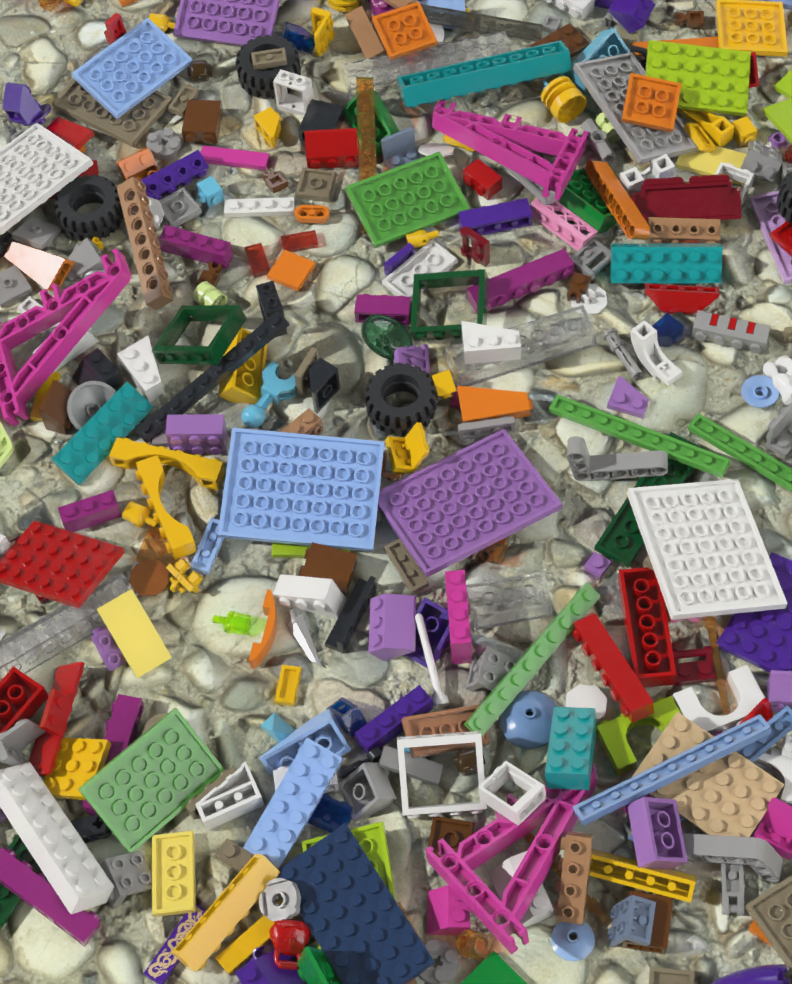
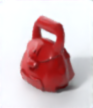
[269,919,311,971]

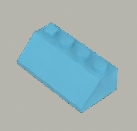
[564,28,630,97]

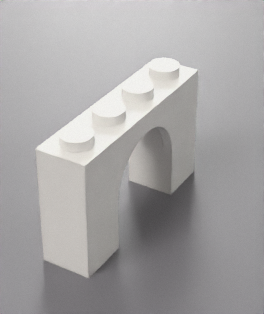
[672,665,765,735]

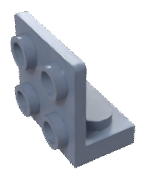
[381,127,422,170]
[607,895,656,947]

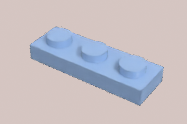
[190,518,224,575]

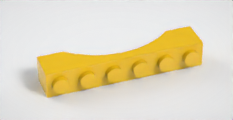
[677,109,735,147]
[109,437,226,490]
[134,455,196,560]

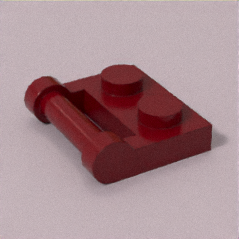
[460,226,490,267]
[672,646,716,686]

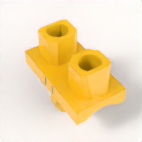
[166,559,203,594]

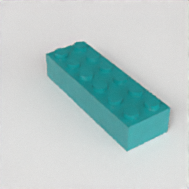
[610,243,723,283]

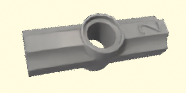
[581,118,616,164]

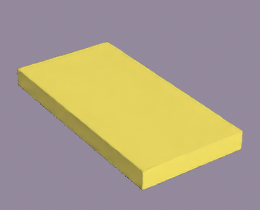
[675,146,746,186]
[96,589,172,678]
[152,831,196,917]

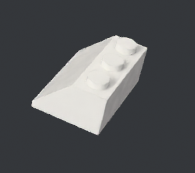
[489,851,553,927]

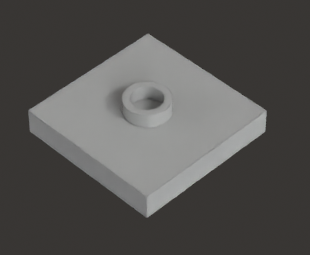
[159,187,202,227]
[12,217,61,250]
[0,265,33,308]

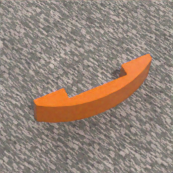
[249,589,277,669]

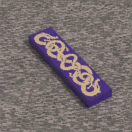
[143,904,207,984]

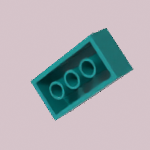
[545,707,597,790]

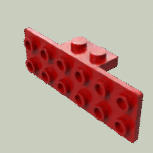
[29,661,85,777]

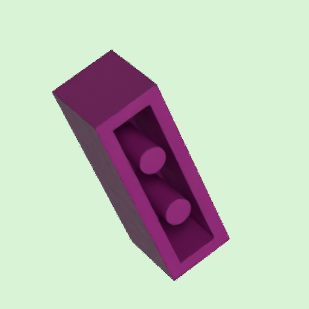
[354,294,411,325]
[58,490,122,532]

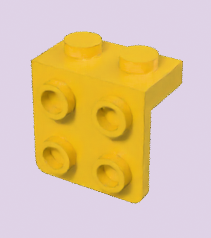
[310,7,335,57]
[385,422,429,474]

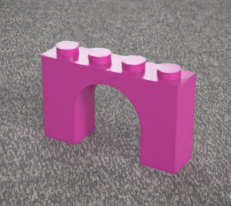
[445,570,472,665]

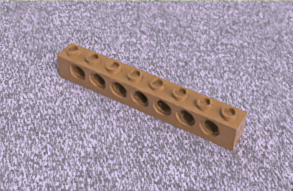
[116,177,173,310]

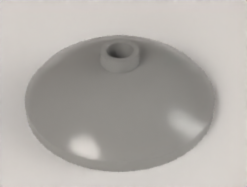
[67,381,116,430]

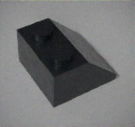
[72,348,123,389]
[309,357,341,414]

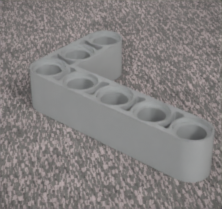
[567,436,668,481]
[682,833,783,882]

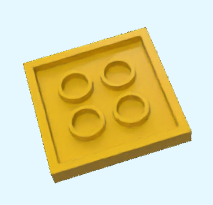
[43,738,112,800]

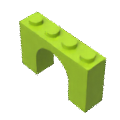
[596,696,681,777]

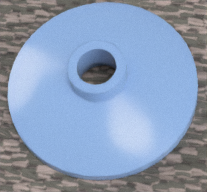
[741,375,779,408]
[551,922,595,961]

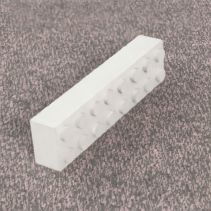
[0,762,114,915]

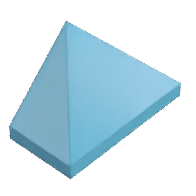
[260,712,295,743]

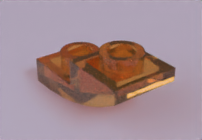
[490,536,510,569]

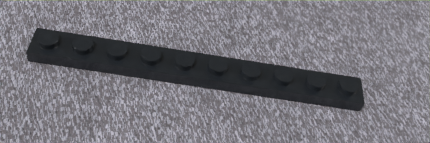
[135,311,290,443]

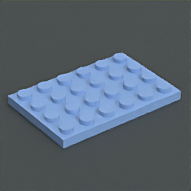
[72,18,193,119]

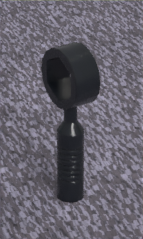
[339,747,383,778]

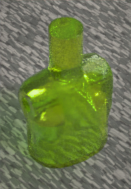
[213,611,251,635]

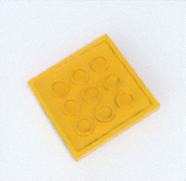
[715,0,788,57]

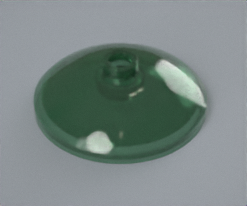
[361,314,412,360]

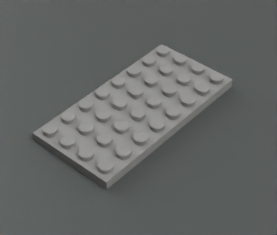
[573,52,698,164]

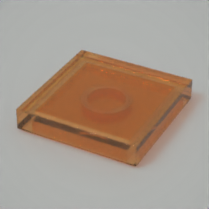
[136,526,178,567]

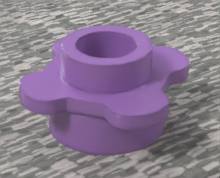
[768,132,788,148]

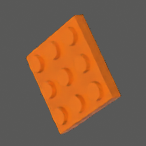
[372,1,438,61]
[621,73,682,133]

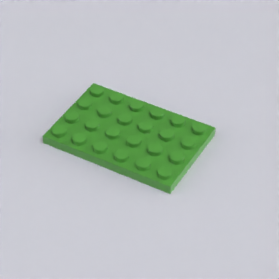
[345,151,470,248]
[78,708,225,853]

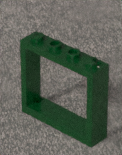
[410,269,489,342]
[152,305,247,365]

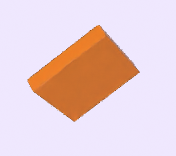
[267,250,316,291]

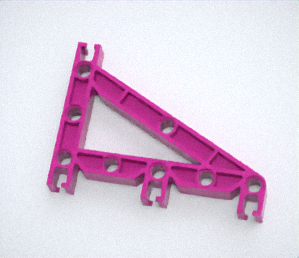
[432,100,589,200]
[0,248,131,426]
[425,764,597,955]

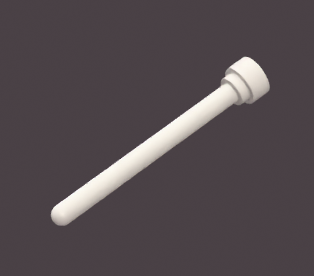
[415,613,450,708]

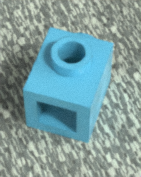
[197,176,224,208]

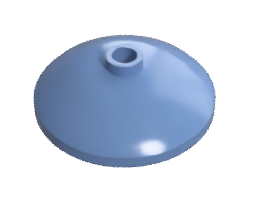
[499,691,557,749]

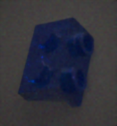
[307,793,353,833]

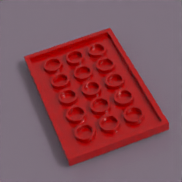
[0,521,125,609]

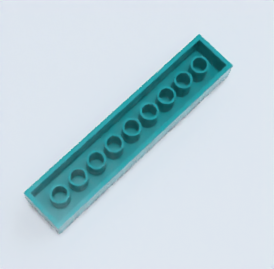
[397,40,572,108]

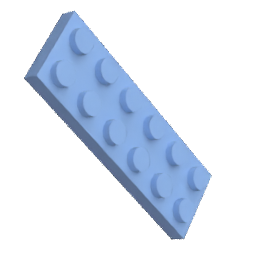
[243,738,343,869]

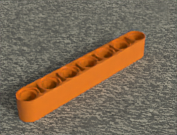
[585,160,650,240]

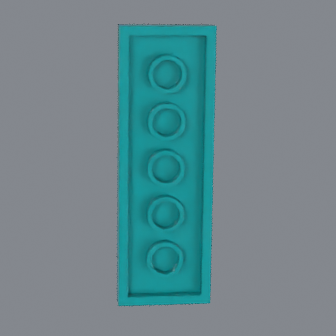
[51,382,154,486]

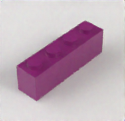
[159,225,233,269]

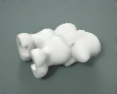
[763,355,792,405]

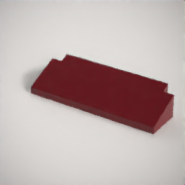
[632,174,742,222]

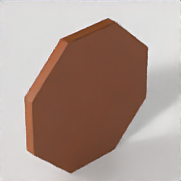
[129,560,169,596]

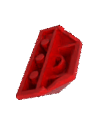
[645,283,719,315]

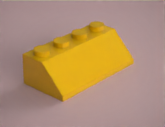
[218,327,268,404]

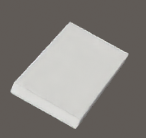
[382,239,458,301]

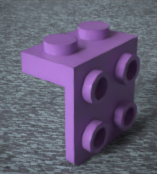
[90,626,127,671]

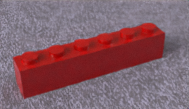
[572,613,654,723]

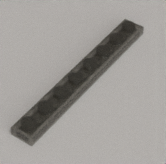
[411,3,543,41]

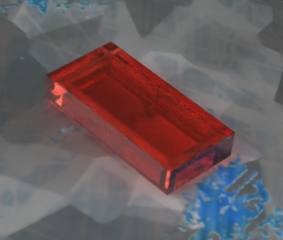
[281,230,319,252]
[244,243,270,278]

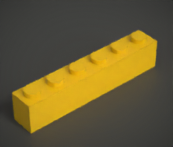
[589,849,697,903]
[171,853,280,972]

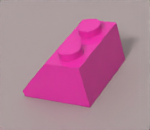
[427,885,470,935]

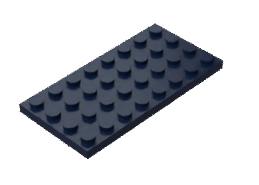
[278,823,436,984]

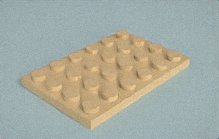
[631,712,784,837]

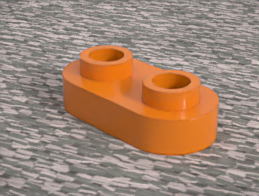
[294,205,330,223]

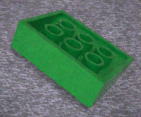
[557,168,618,235]
[297,946,342,984]

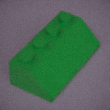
[344,86,400,158]

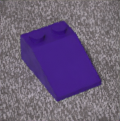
[405,597,450,668]
[235,950,308,984]

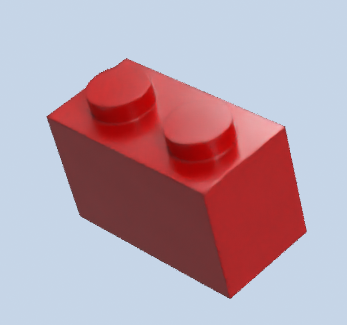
[463,159,502,200]

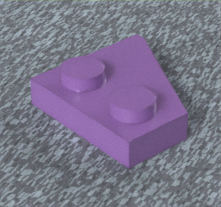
[394,344,430,374]
[607,376,649,419]

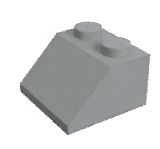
[339,763,397,821]

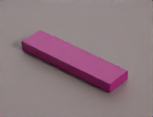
[201,146,270,170]

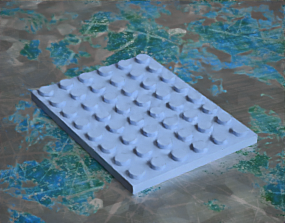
[218,428,384,552]

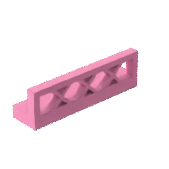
[530,198,598,251]

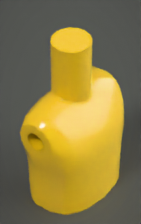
[149,13,175,33]
[406,230,439,248]
[122,501,158,528]

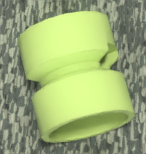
[595,112,621,143]
[193,281,227,305]

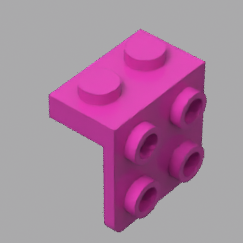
[753,798,792,860]

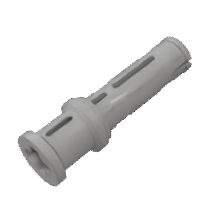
[602,328,643,379]

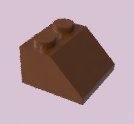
[39,380,73,435]

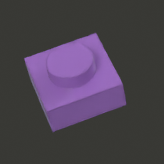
[584,552,611,579]

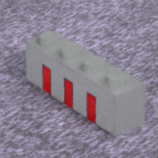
[691,310,771,354]

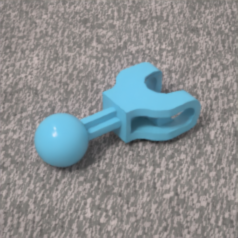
[241,361,297,428]

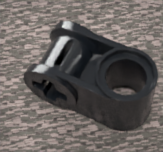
[70,814,112,844]

